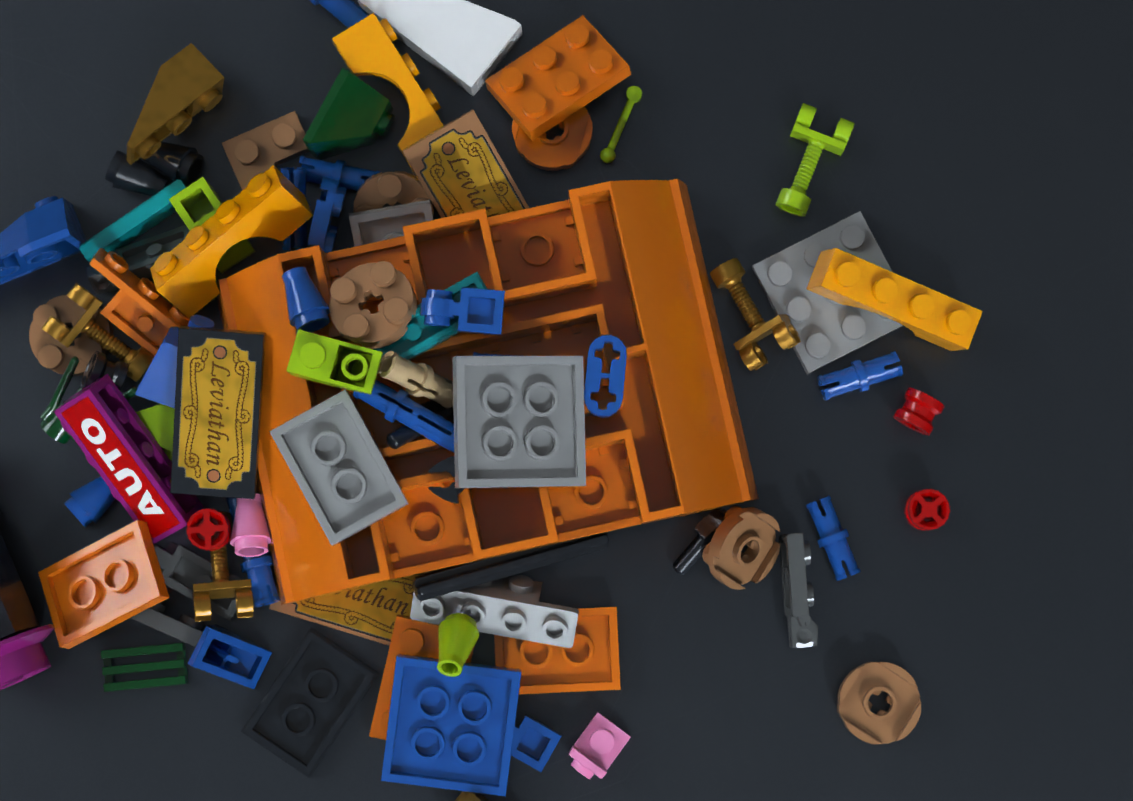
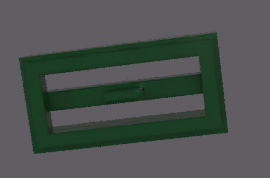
[101,642,188,692]

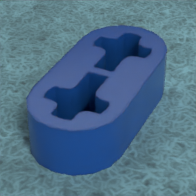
[584,335,627,418]

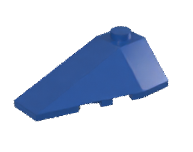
[0,196,87,285]

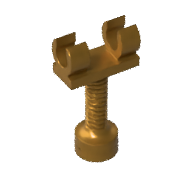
[710,258,801,371]
[42,283,155,382]
[193,511,254,622]

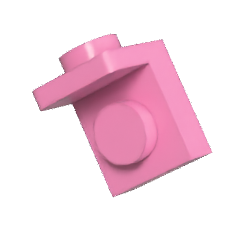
[568,712,631,779]

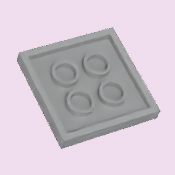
[751,211,904,375]
[452,356,586,488]

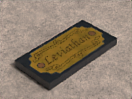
[171,326,265,499]

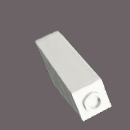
[358,0,523,97]

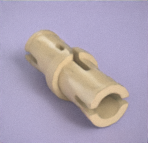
[378,351,453,408]

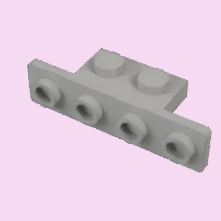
[410,575,579,648]

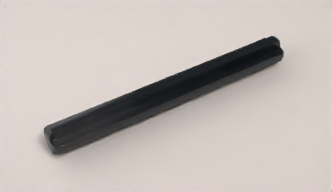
[413,532,609,601]

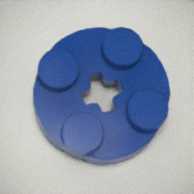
[307,177,347,253]

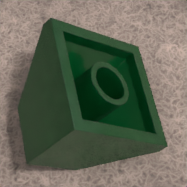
[303,68,395,160]

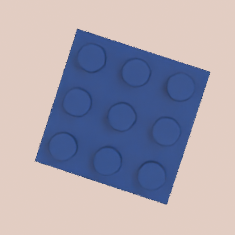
[381,654,522,797]

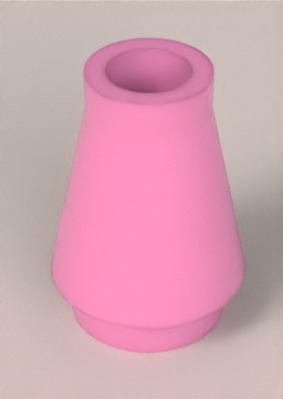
[230,493,271,557]

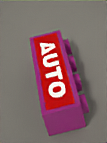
[53,374,204,544]

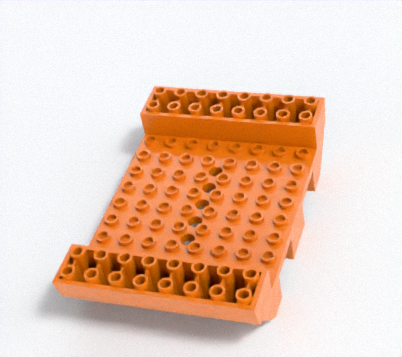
[217,179,759,605]

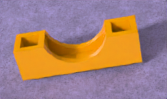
[332,13,444,177]
[150,165,313,318]
[806,248,983,351]

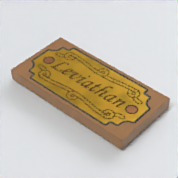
[402,109,529,218]
[269,572,431,646]

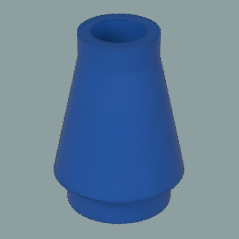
[282,267,330,333]
[64,476,115,528]

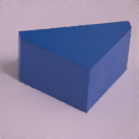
[187,624,272,689]

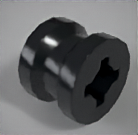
[81,351,128,390]

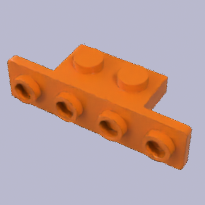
[89,248,190,356]

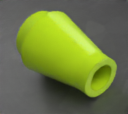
[437,613,479,677]

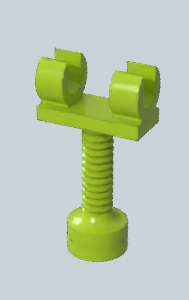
[776,103,855,216]

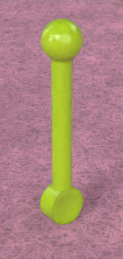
[600,86,642,163]

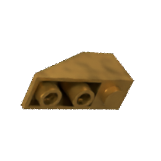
[127,43,224,165]

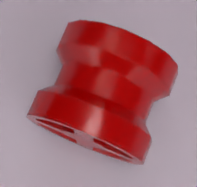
[893,387,945,436]
[904,489,950,531]
[186,508,232,551]

